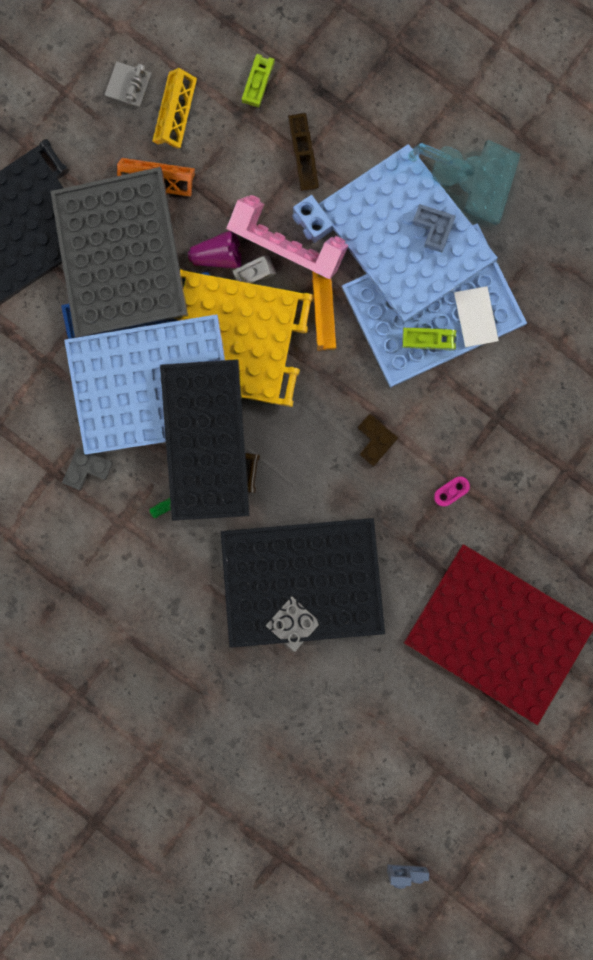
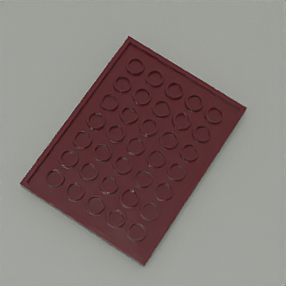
[403,544,593,725]

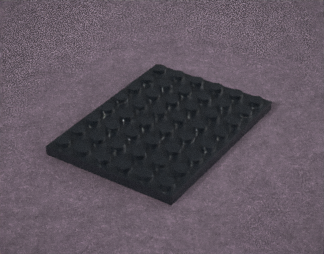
[221,518,385,648]

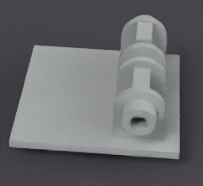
[105,61,152,107]
[266,597,321,652]

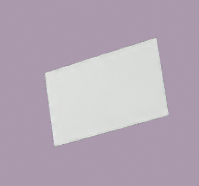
[454,286,499,347]

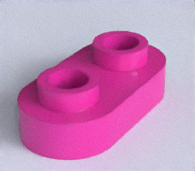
[434,477,470,507]

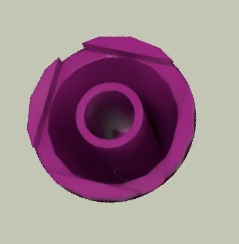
[188,230,242,269]

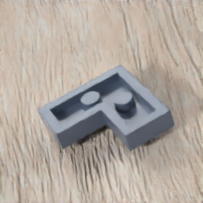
[412,204,455,253]
[387,864,429,889]

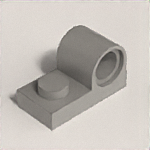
[233,256,277,284]

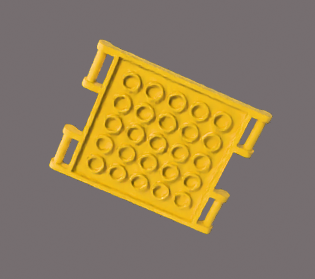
[177,269,314,407]

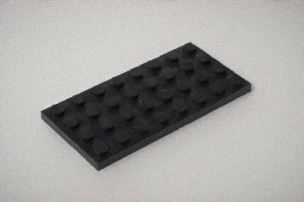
[160,359,250,521]

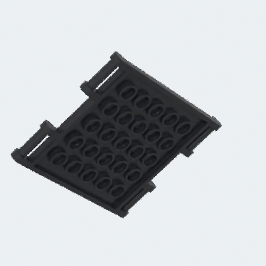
[0,139,69,305]

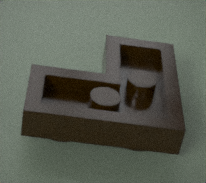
[357,414,398,467]

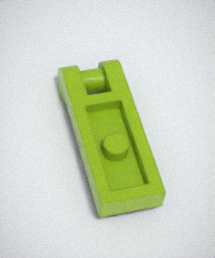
[242,54,275,108]
[402,328,456,351]

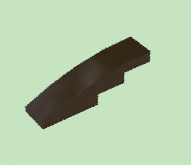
[288,113,319,191]

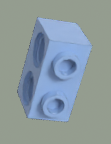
[292,195,333,243]

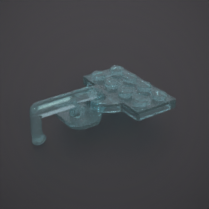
[408,140,521,225]

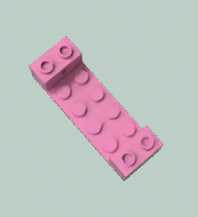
[226,195,349,279]

